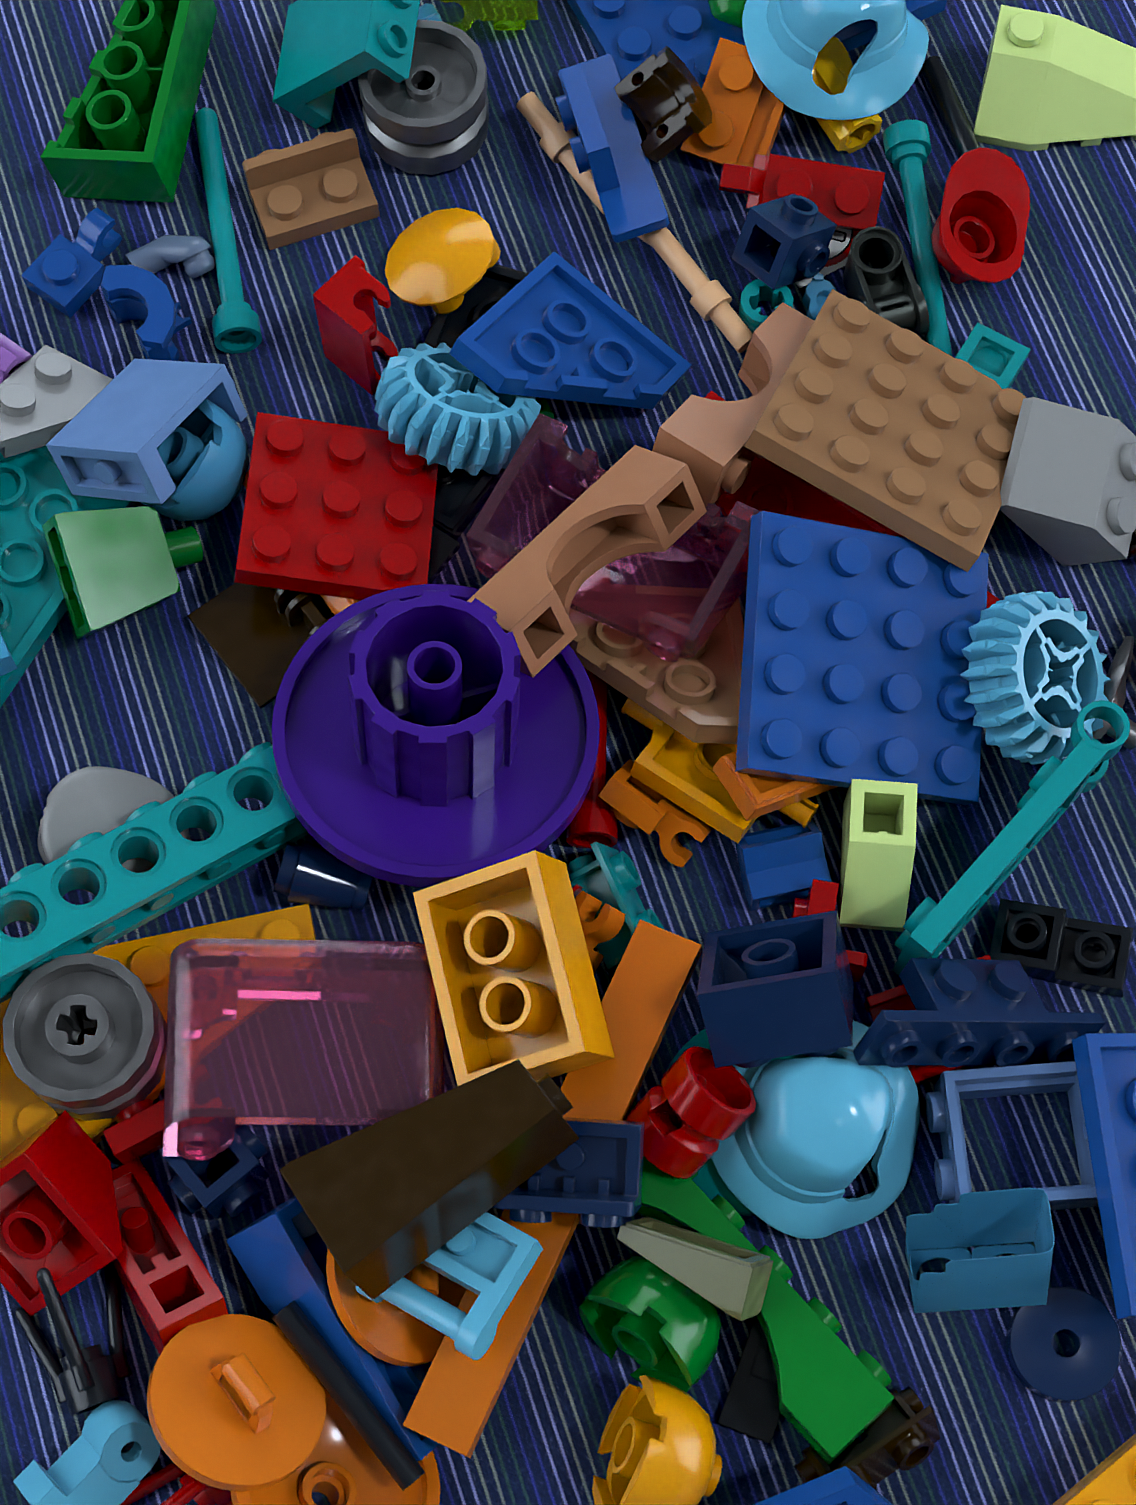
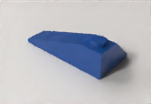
[226,1196,439,1462]

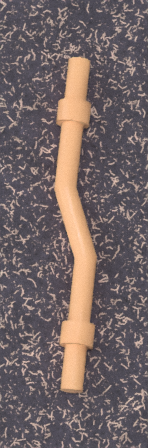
[516,92,753,353]

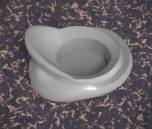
[37,766,189,893]

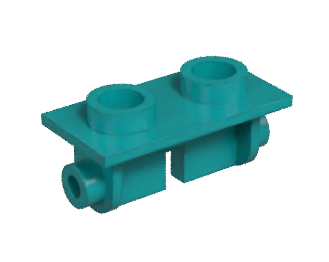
[568,842,664,973]

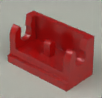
[313,255,398,395]

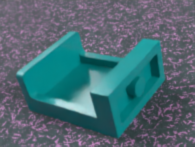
[272,0,420,129]

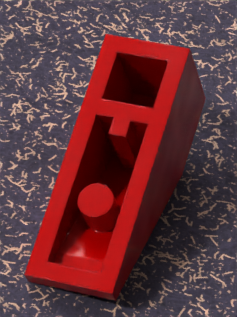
[112,1157,228,1354]

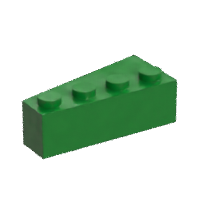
[40,0,218,203]

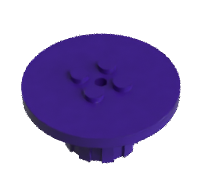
[272,584,599,888]

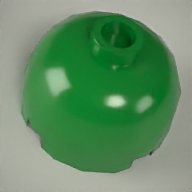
[579,1255,721,1392]

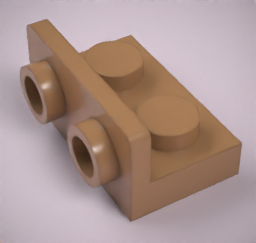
[242,129,380,250]

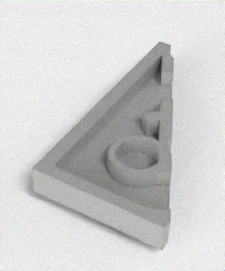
[0,345,113,458]

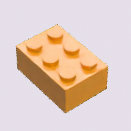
[413,850,615,1087]

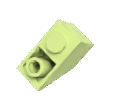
[838,779,918,932]

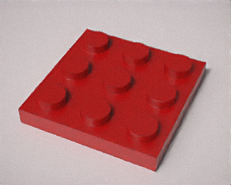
[234,412,438,600]

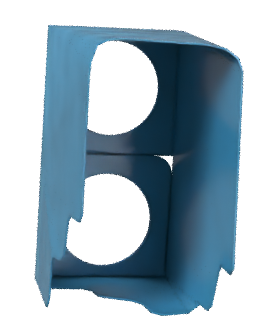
[906,1188,1055,1313]

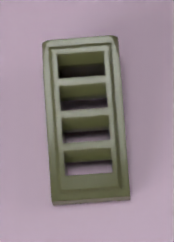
[617,1217,773,1321]

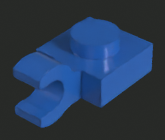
[21,207,122,318]

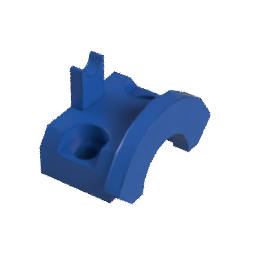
[100,265,192,361]

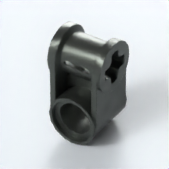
[843,226,929,337]

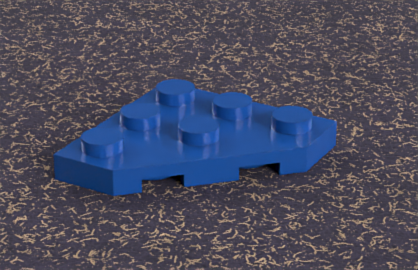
[449,251,691,409]

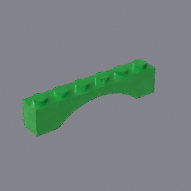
[625,1101,895,1465]

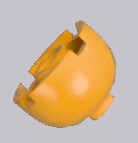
[592,1375,722,1505]

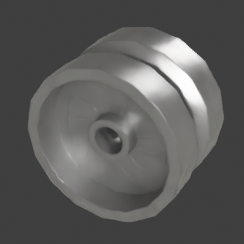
[358,20,489,175]
[3,953,170,1121]

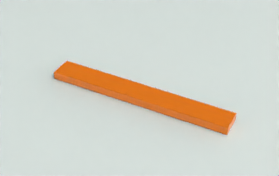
[403,920,703,1458]

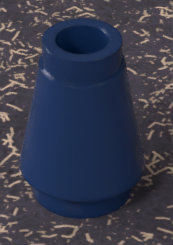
[273,840,373,910]

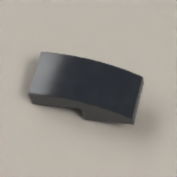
[990,899,1134,998]

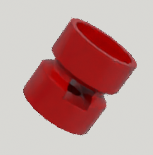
[626,1046,756,1179]

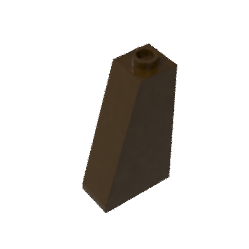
[279,1059,580,1300]

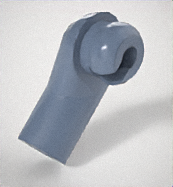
[125,235,215,278]

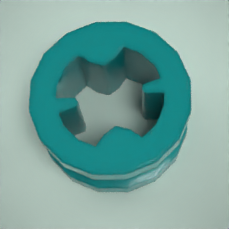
[739,279,793,333]

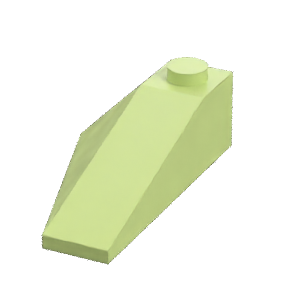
[973,5,1136,151]

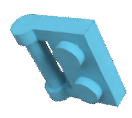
[356,1212,543,1360]

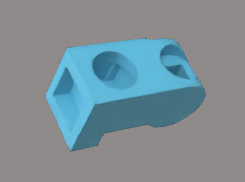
[13,1400,161,1505]

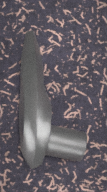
[1092,636,1136,750]

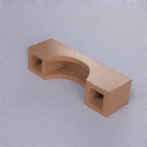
[652,302,814,510]
[467,445,707,678]

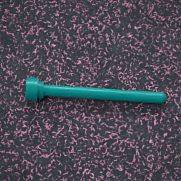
[195,107,262,354]
[882,119,953,357]

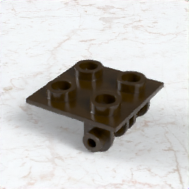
[188,583,334,709]

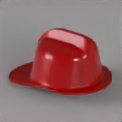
[931,147,1030,284]

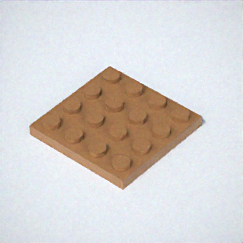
[744,289,1026,572]

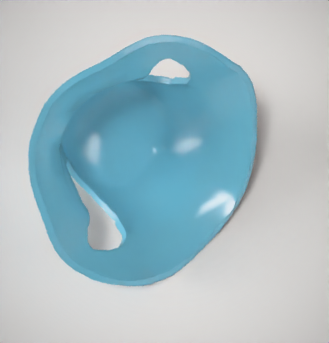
[742,0,929,120]
[711,1020,920,1239]

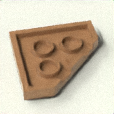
[569,587,744,744]

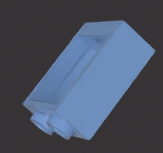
[926,1061,1099,1210]

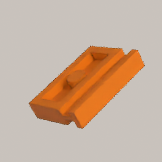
[680,37,787,167]

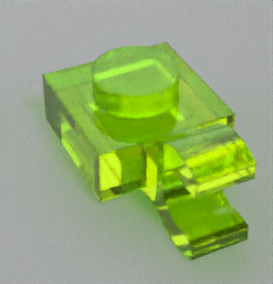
[441,0,538,32]

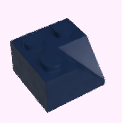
[697,910,853,1068]

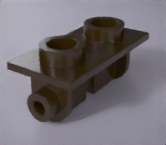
[794,1386,940,1490]

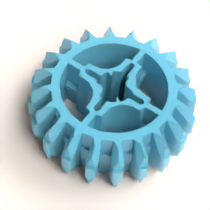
[374,343,541,476]
[960,591,1111,765]

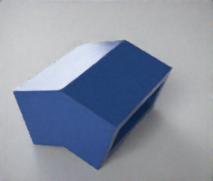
[735,820,832,911]

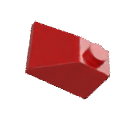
[0,1110,123,1316]

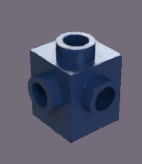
[731,194,837,290]
[162,1110,270,1221]

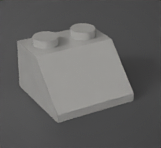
[1000,397,1136,567]

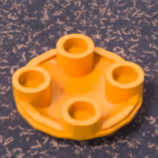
[385,208,501,314]

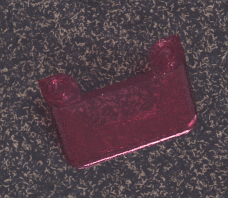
[466,413,761,662]
[163,938,445,1161]

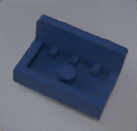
[492,1117,645,1228]

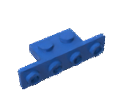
[555,54,670,243]

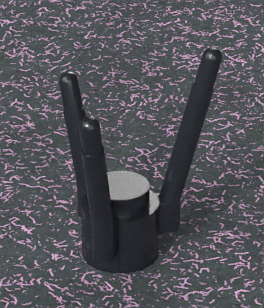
[15,1261,132,1416]

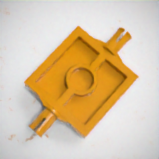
[621,698,819,843]

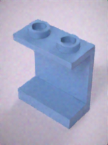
[46,358,248,504]

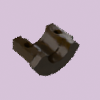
[614,46,712,162]

